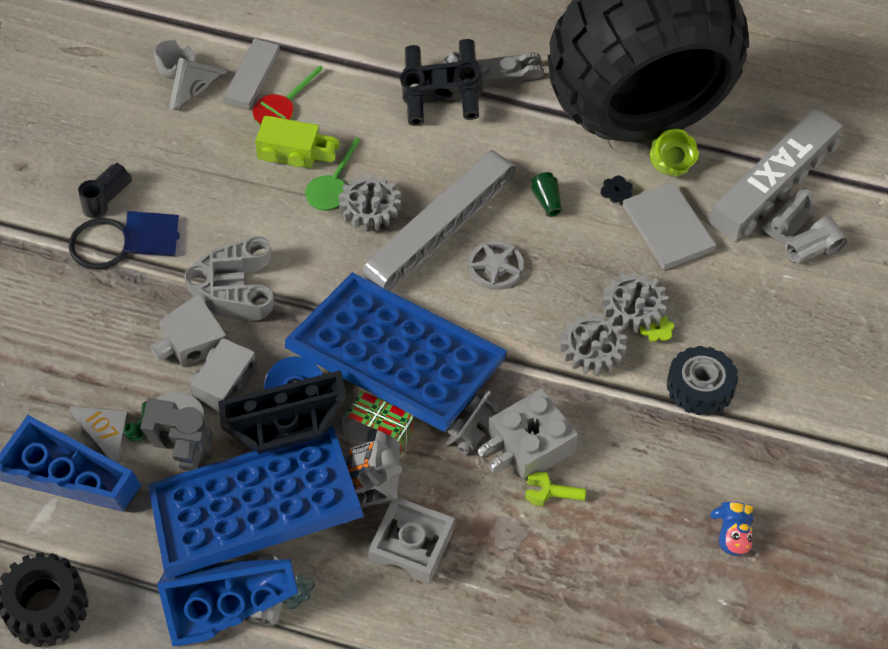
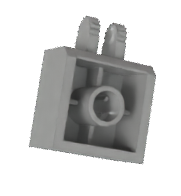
[478,388,578,481]

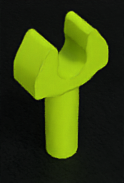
[525,471,586,506]

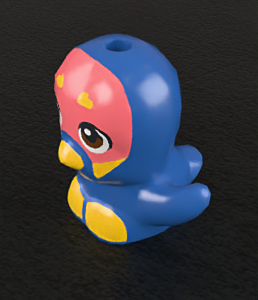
[710,502,753,556]

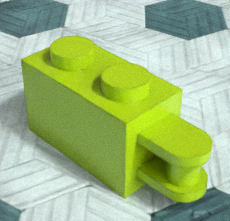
[255,115,340,169]

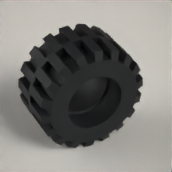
[0,552,88,647]

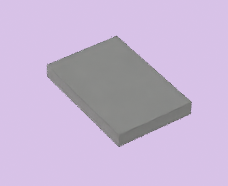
[622,182,716,271]

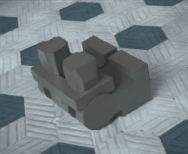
[140,398,213,471]

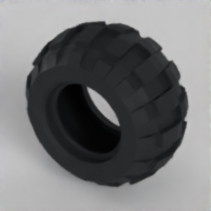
[547,0,749,142]

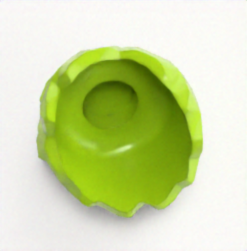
[650,128,699,177]

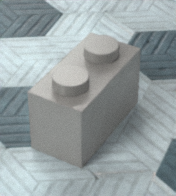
[190,338,257,412]

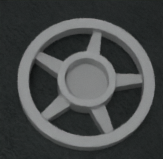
[468,241,524,289]

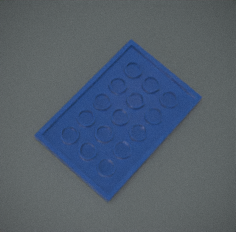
[285,272,507,432]
[148,427,364,579]

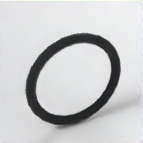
[68,218,131,269]

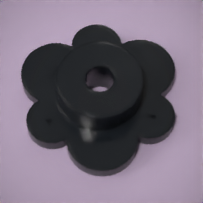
[600,175,633,203]

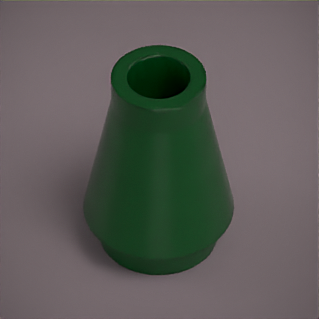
[531,172,563,217]

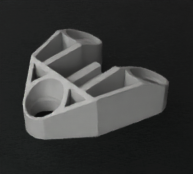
[184,236,274,321]

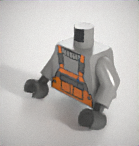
[344,430,402,509]

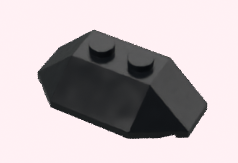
[218,370,346,454]

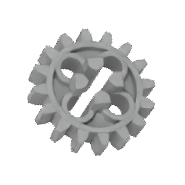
[339,173,401,231]
[602,271,668,333]
[560,312,627,375]

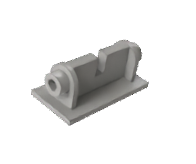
[762,189,818,244]
[445,390,500,455]

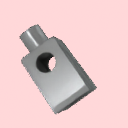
[150,294,227,367]

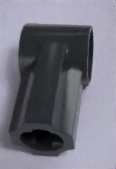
[78,162,132,218]

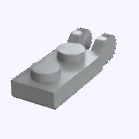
[468,52,545,87]

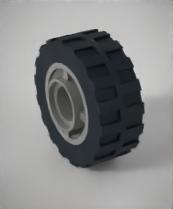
[667,346,738,416]

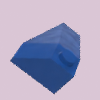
[157,559,298,647]

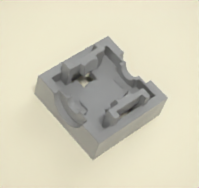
[368,497,455,584]

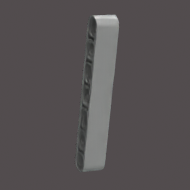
[362,150,517,291]

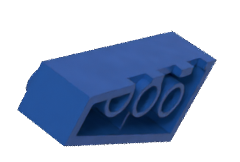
[0,415,142,512]

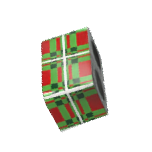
[342,391,414,458]

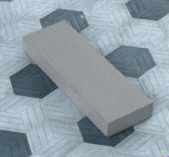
[223,39,280,110]

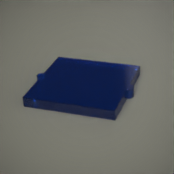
[122,211,180,257]

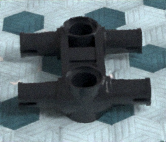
[400,39,483,126]

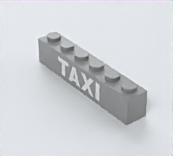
[708,108,843,242]

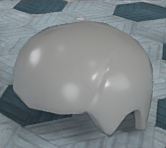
[154,40,197,79]

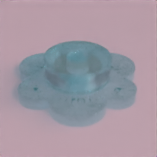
[282,574,315,609]

